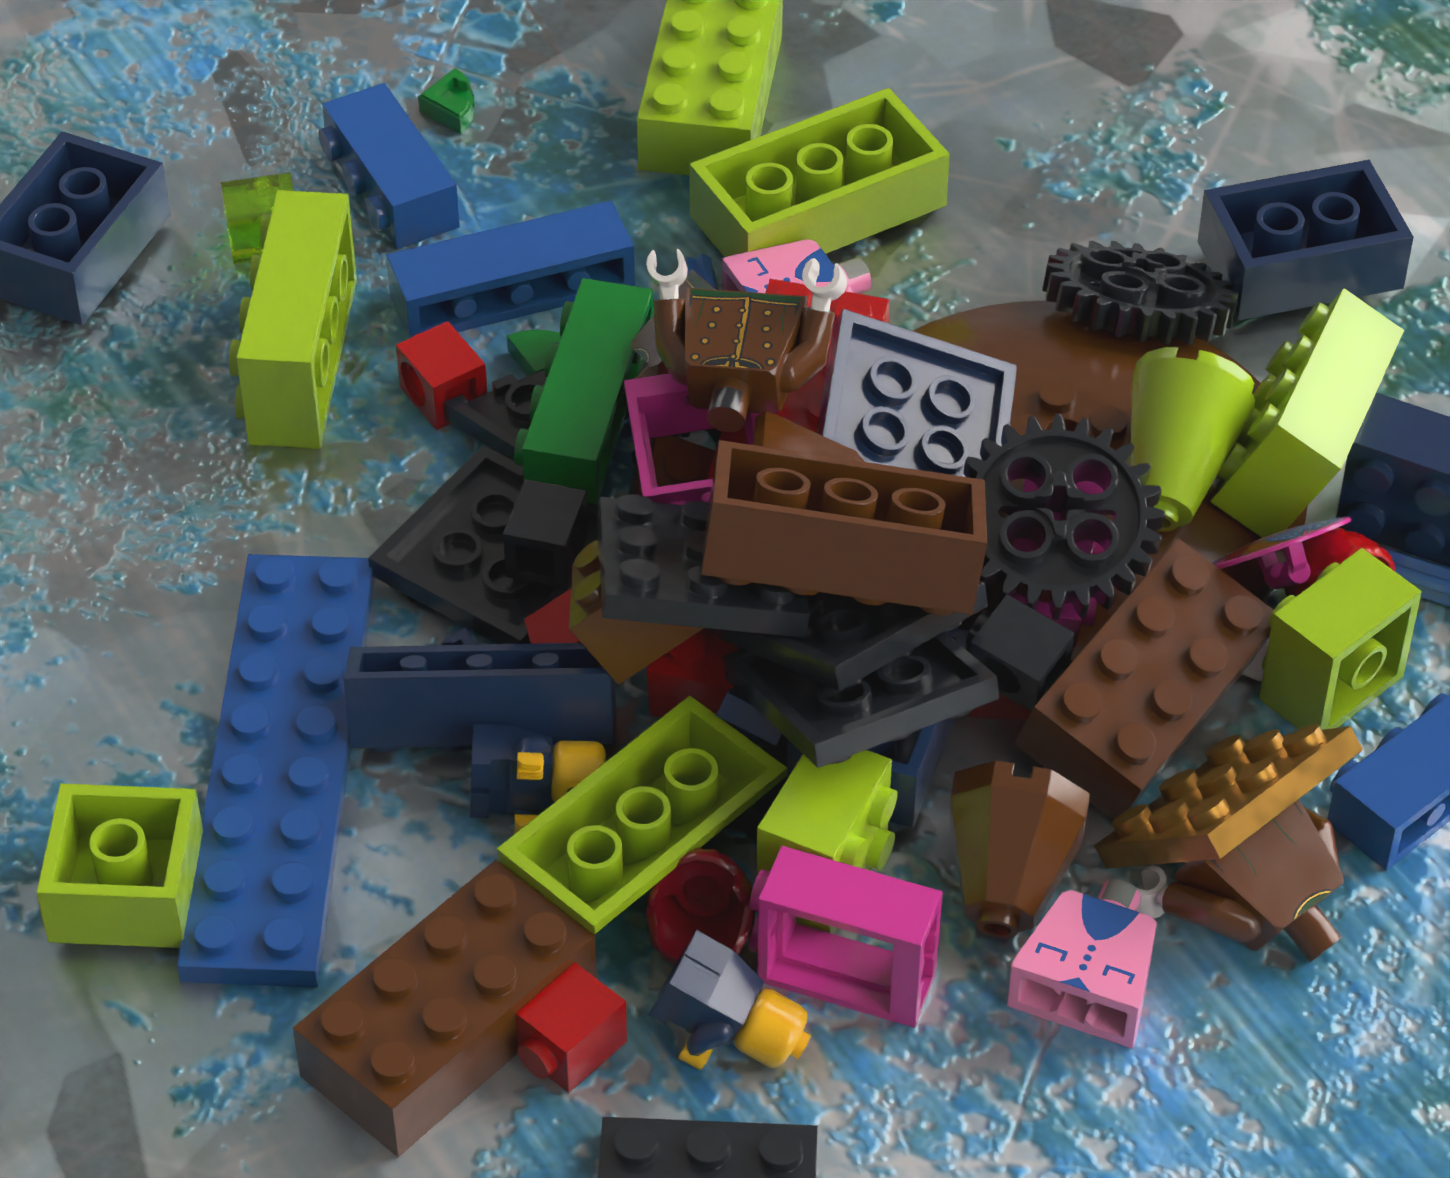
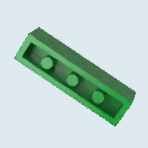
[514,278,653,504]

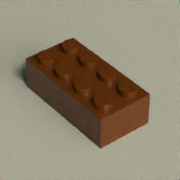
[701,440,987,615]
[1013,538,1274,820]
[293,859,597,1157]

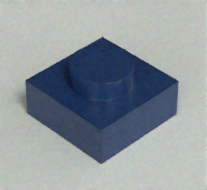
[716,687,784,746]

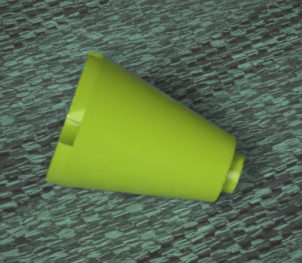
[1130,347,1257,532]

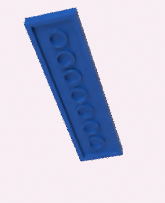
[177,554,375,987]

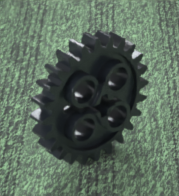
[1042,241,1238,345]
[963,414,1165,620]

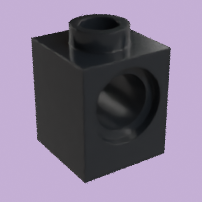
[965,594,1075,711]

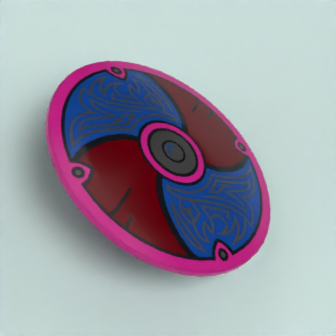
[1212,517,1351,589]

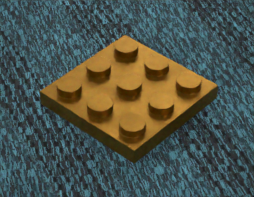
[1094,724,1363,869]

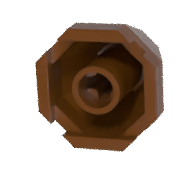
[950,760,1090,939]

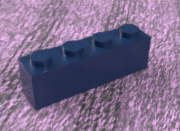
[344,643,616,752]

